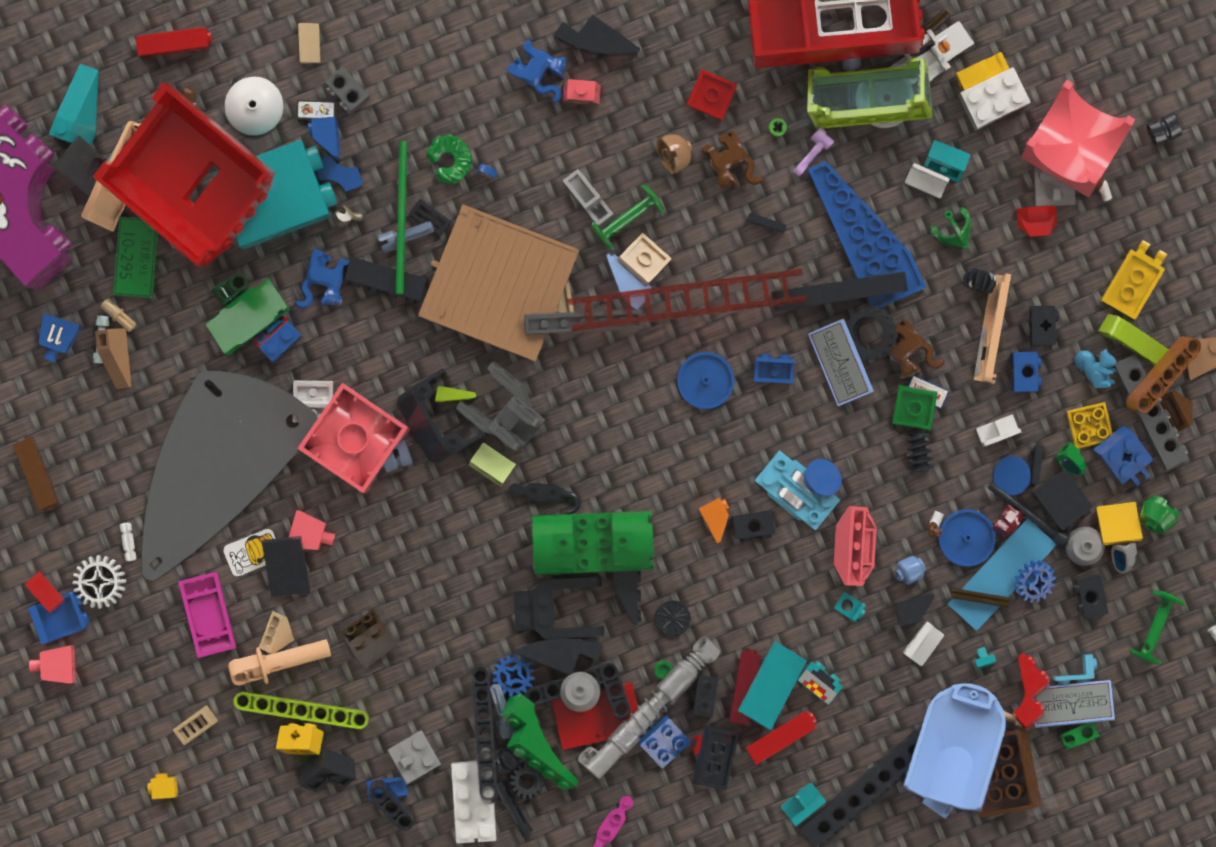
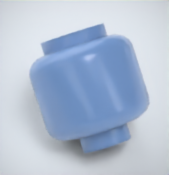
[895,556,926,585]

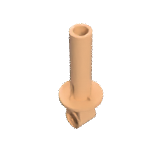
[228,639,331,685]

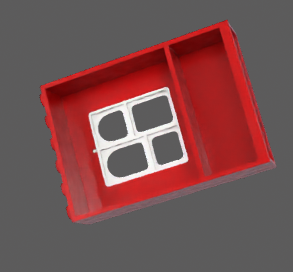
[747,0,925,68]

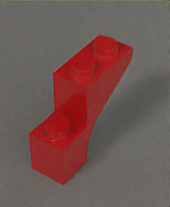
[1013,653,1050,731]

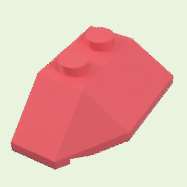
[834,506,877,586]

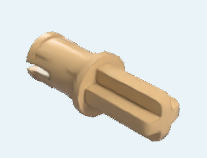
[100,298,136,332]

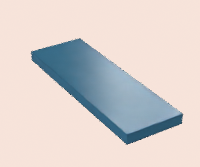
[948,518,1056,631]

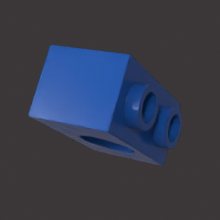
[1011,352,1041,392]

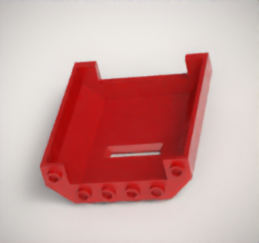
[93,83,275,267]

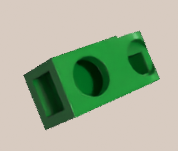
[1059,722,1100,750]

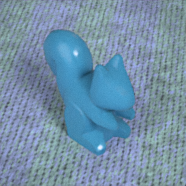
[1074,349,1117,388]

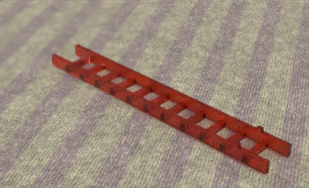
[568,269,807,332]

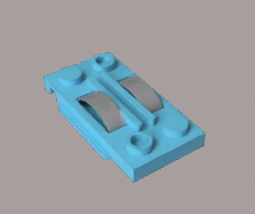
[754,450,840,530]

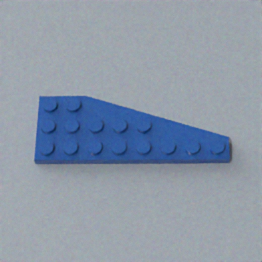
[808,161,926,308]

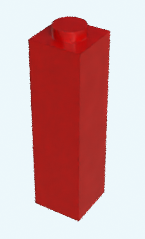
[135,27,213,58]
[745,710,818,765]

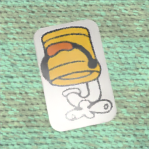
[224,529,276,576]

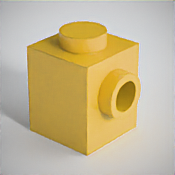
[148,773,178,799]

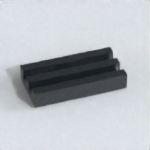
[408,199,452,238]
[747,213,786,234]
[1030,445,1044,485]

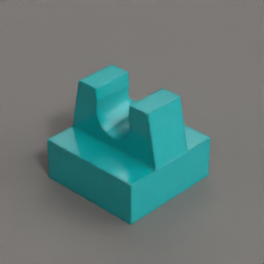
[974,647,996,670]

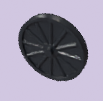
[655,600,691,636]

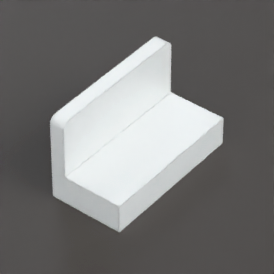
[904,163,950,199]
[902,621,944,666]

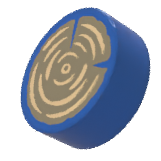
[477,164,497,180]

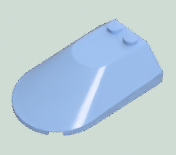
[904,684,1005,811]

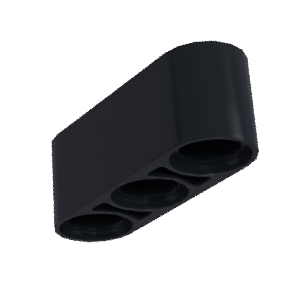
[369,780,414,831]

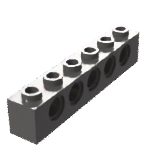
[1112,354,1189,470]

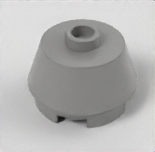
[1065,527,1105,566]
[560,672,600,712]

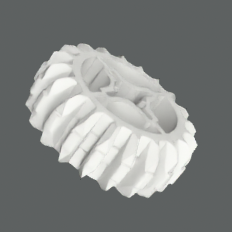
[72,555,126,609]

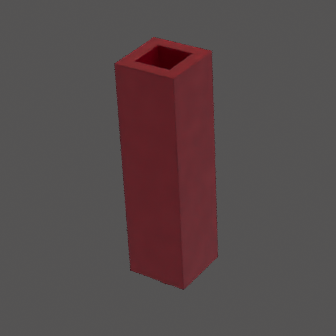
[729,648,761,725]

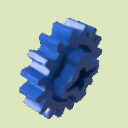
[1014,560,1056,603]
[491,654,535,698]

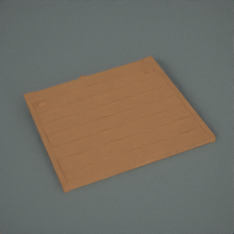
[418,204,579,362]

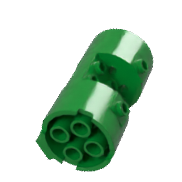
[532,511,654,575]

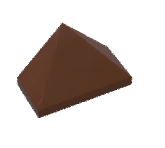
[1160,390,1193,432]

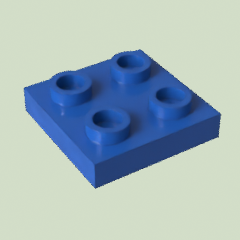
[638,715,691,768]

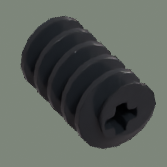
[905,432,934,474]

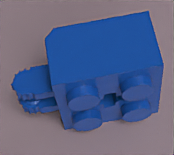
[1093,425,1153,487]

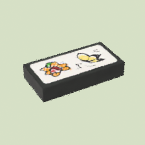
[296,100,336,120]

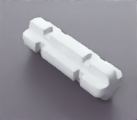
[120,523,136,561]

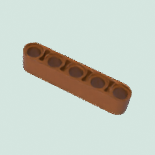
[1126,336,1201,413]

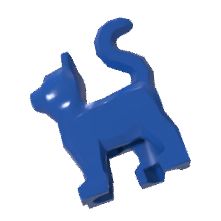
[507,39,567,103]
[295,248,350,309]

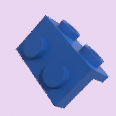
[754,354,795,384]

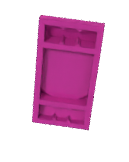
[178,572,236,658]

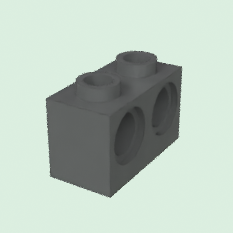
[325,66,370,113]

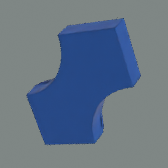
[316,156,364,192]

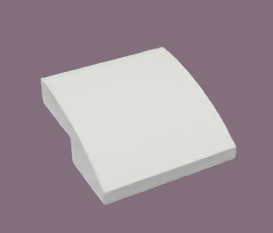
[293,380,333,422]

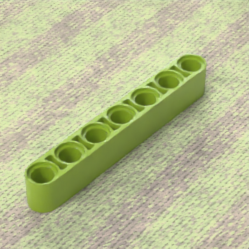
[234,692,369,729]

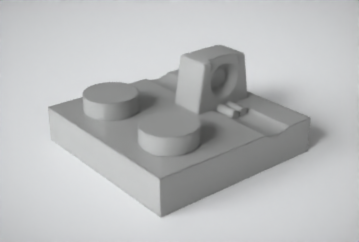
[1034,167,1076,207]
[387,730,441,784]

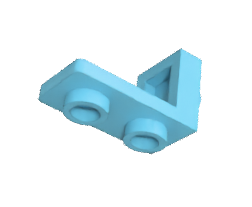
[1052,654,1097,684]

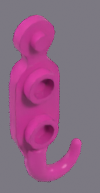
[593,796,633,847]

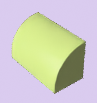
[469,442,516,487]

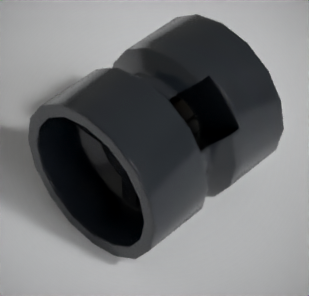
[1146,113,1182,147]

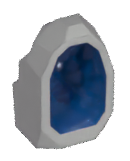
[1111,542,1137,574]

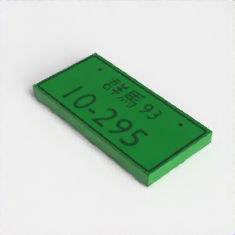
[113,217,158,298]

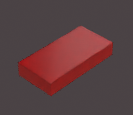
[25,571,65,614]

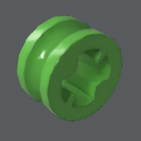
[769,118,787,137]

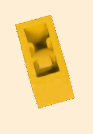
[276,723,324,755]

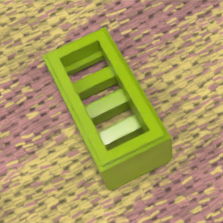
[435,386,477,402]

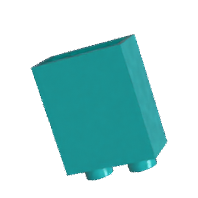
[212,140,338,250]

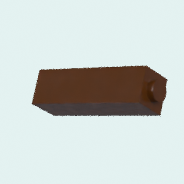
[13,437,60,512]

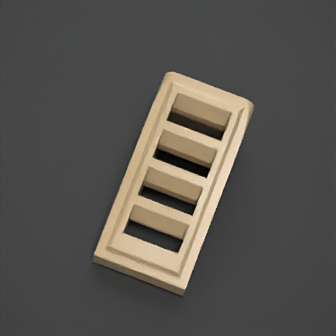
[173,705,218,745]

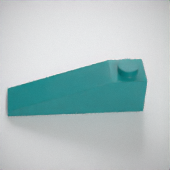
[49,64,99,145]

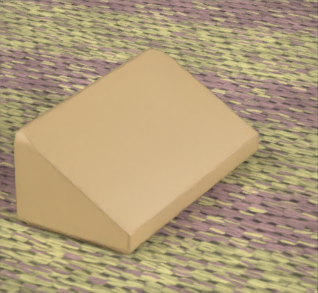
[298,23,321,64]

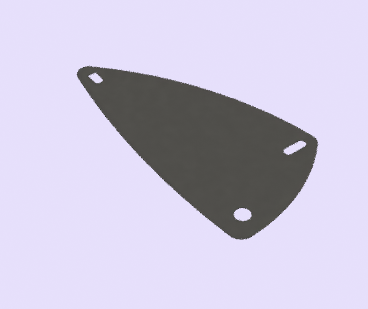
[142,371,318,581]

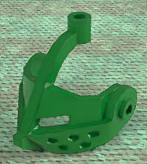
[930,206,971,250]

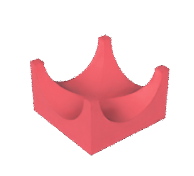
[1021,80,1135,197]
[297,383,410,494]

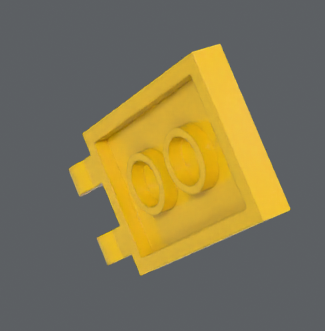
[1101,240,1167,320]

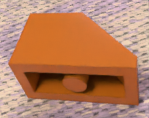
[698,497,730,543]

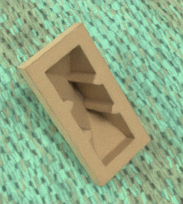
[259,611,294,654]

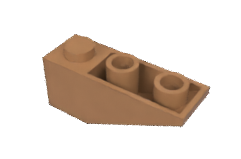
[95,328,131,389]

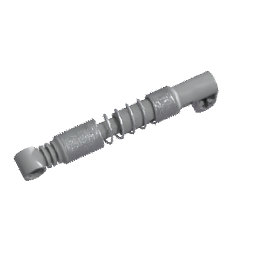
[578,636,720,780]

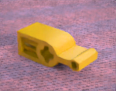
[954,52,1009,92]

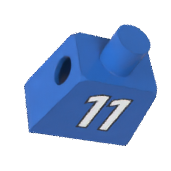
[39,313,82,362]

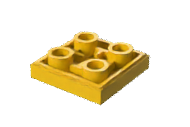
[1066,402,1113,448]
[1096,502,1143,546]

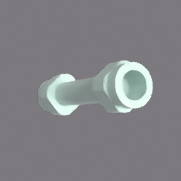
[93,316,109,364]

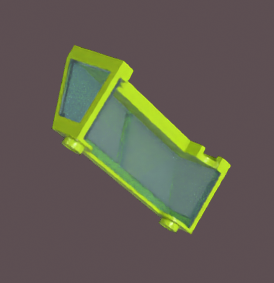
[808,57,932,129]

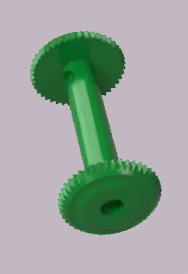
[591,185,664,251]
[1129,590,1185,665]

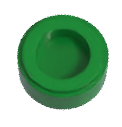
[654,660,673,680]

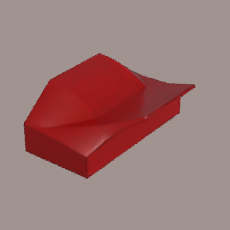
[1016,206,1057,237]

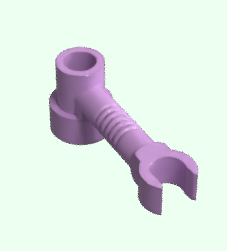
[793,127,834,176]

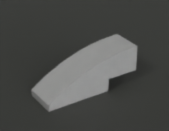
[563,169,616,230]

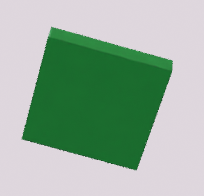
[892,385,938,431]

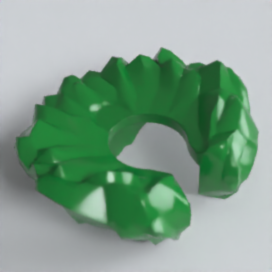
[426,135,472,184]

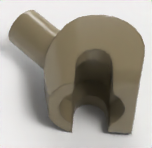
[332,205,362,227]

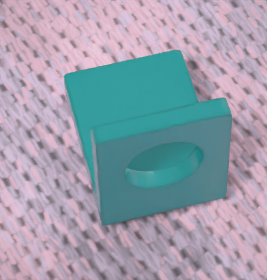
[834,592,866,621]

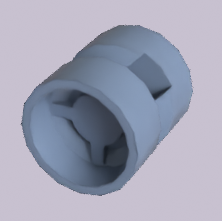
[384,440,413,473]

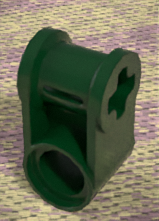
[211,274,249,307]

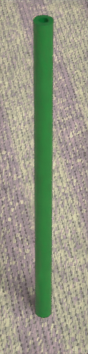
[396,141,407,295]

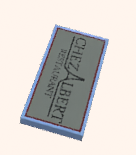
[808,319,874,406]
[1033,680,1115,728]

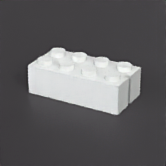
[451,761,497,843]

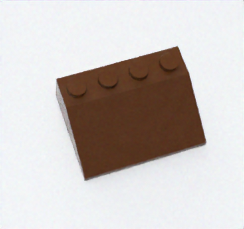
[979,728,1042,818]

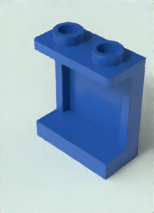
[28,591,90,645]

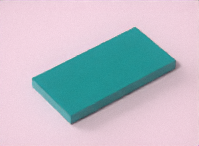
[738,642,807,730]

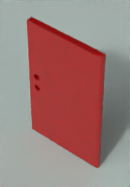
[551,682,638,750]

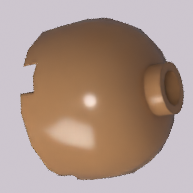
[656,134,692,174]

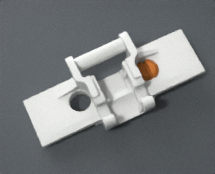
[889,21,974,85]

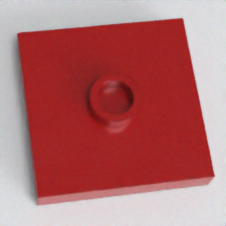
[686,69,738,121]

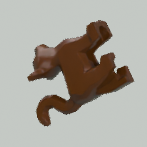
[701,130,763,189]
[877,318,944,379]

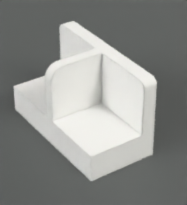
[976,414,1021,447]

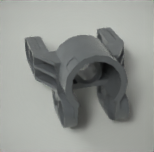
[456,361,545,451]

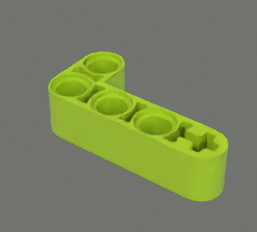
[1098,314,1169,366]

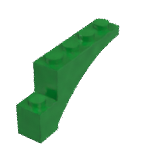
[501,694,579,791]

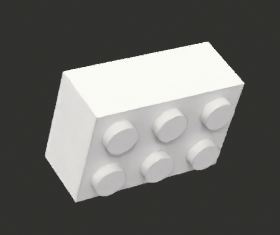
[958,67,1031,130]

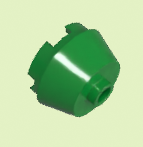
[1139,495,1180,534]

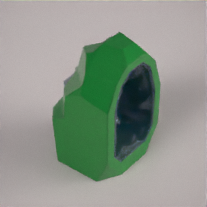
[1055,442,1086,476]

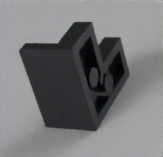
[299,748,356,792]

